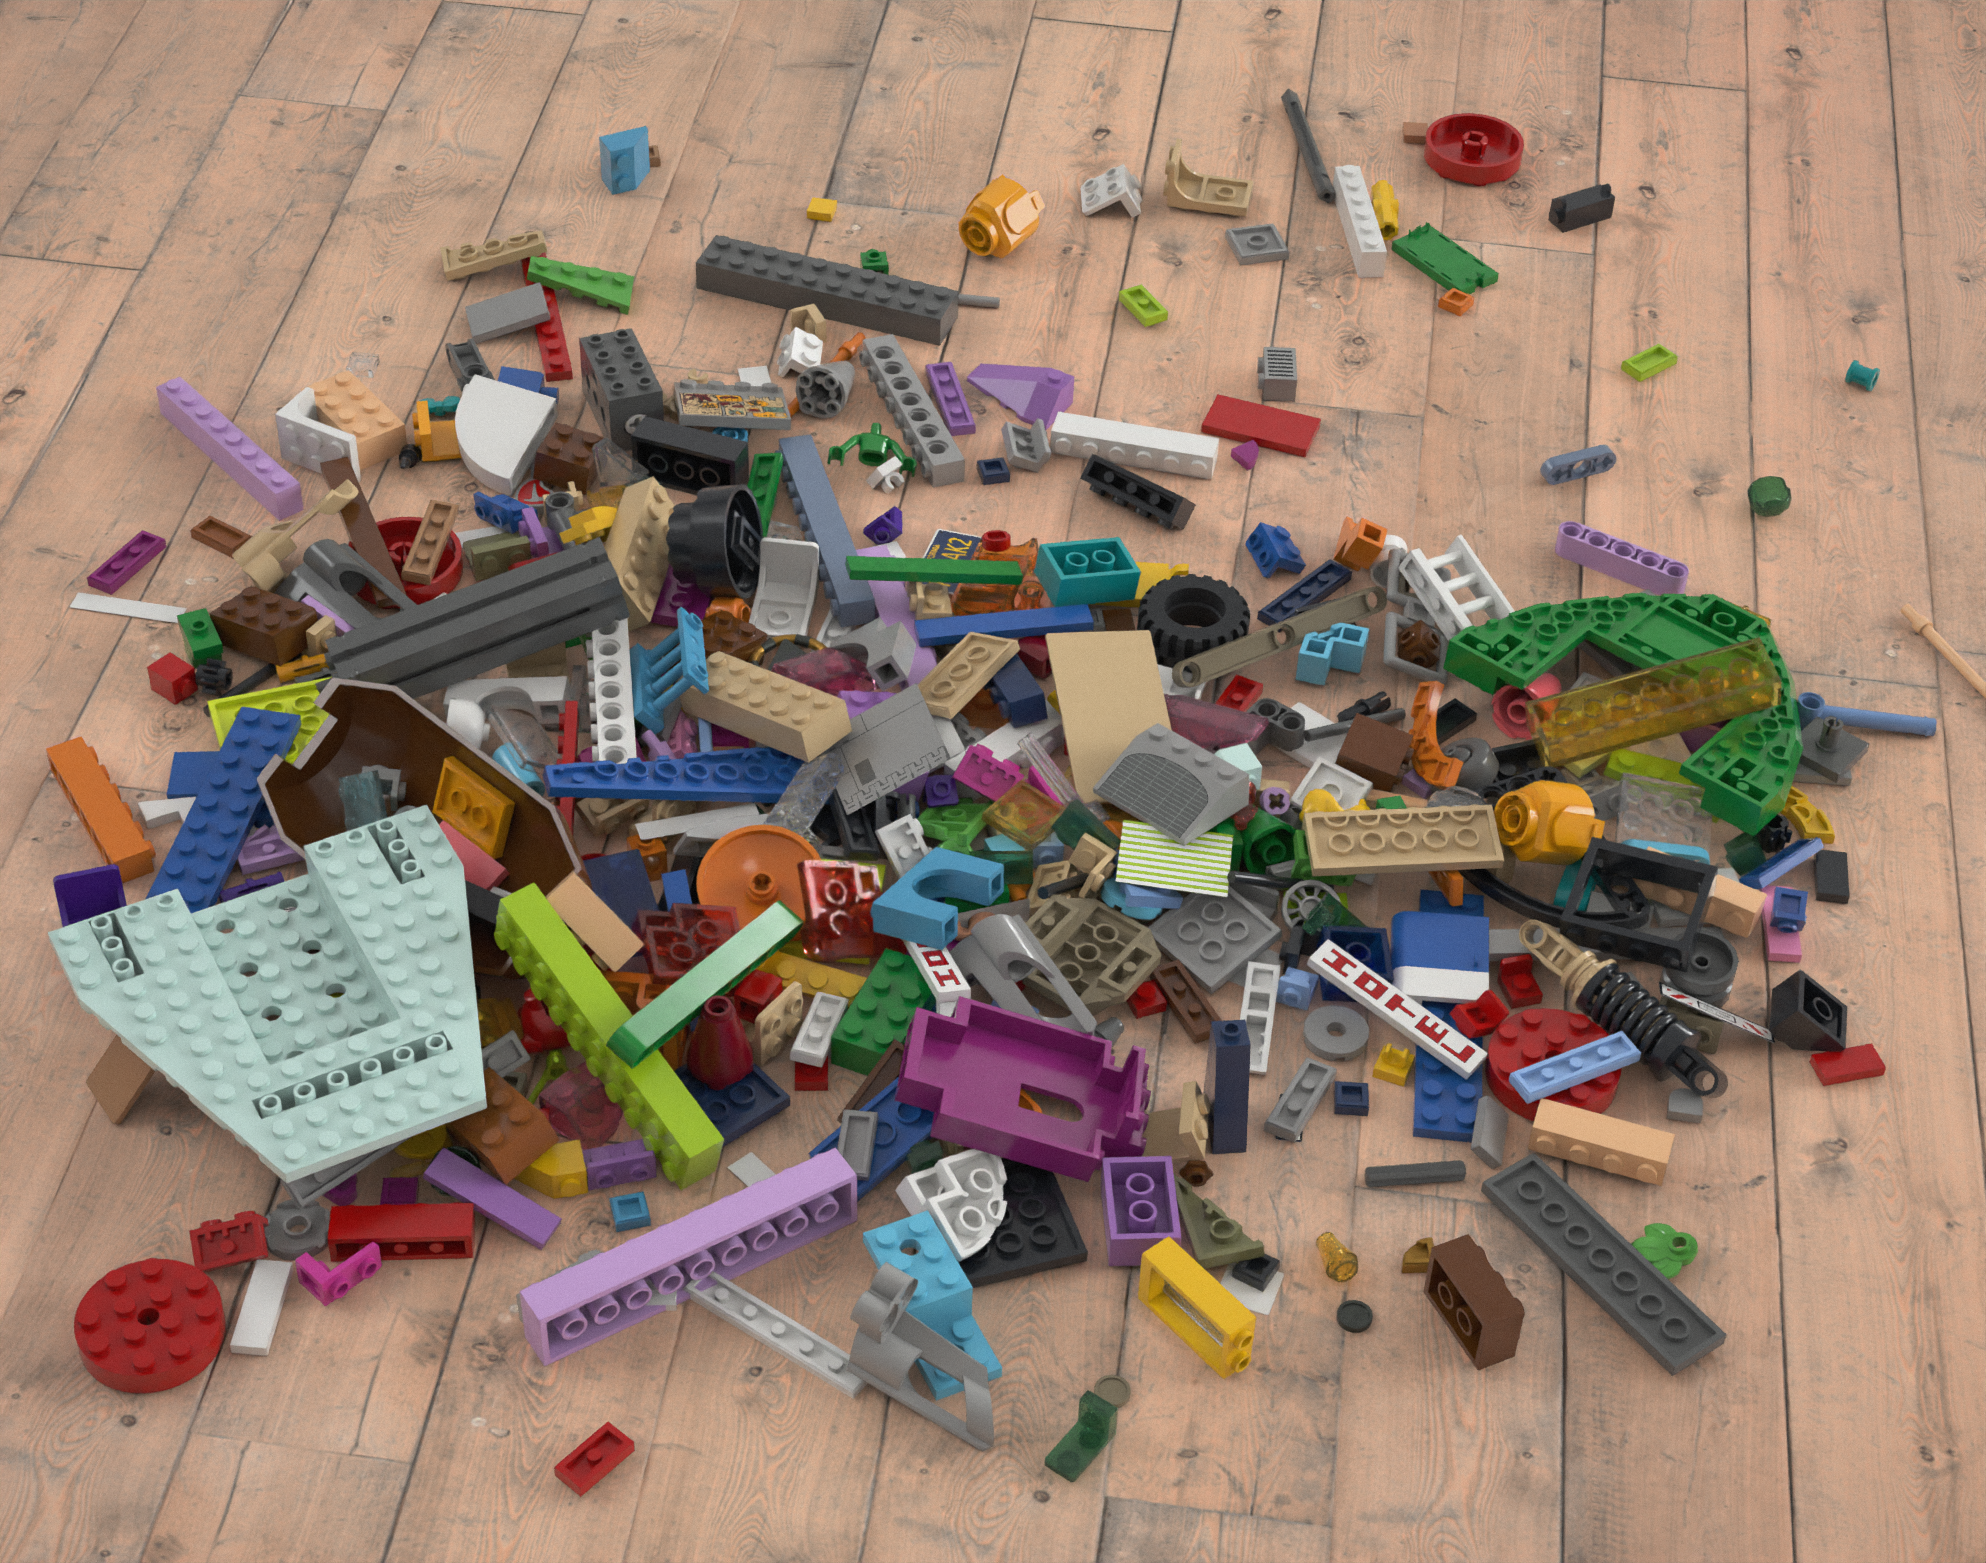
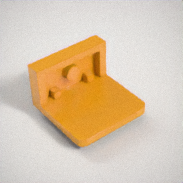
[412,400,462,461]

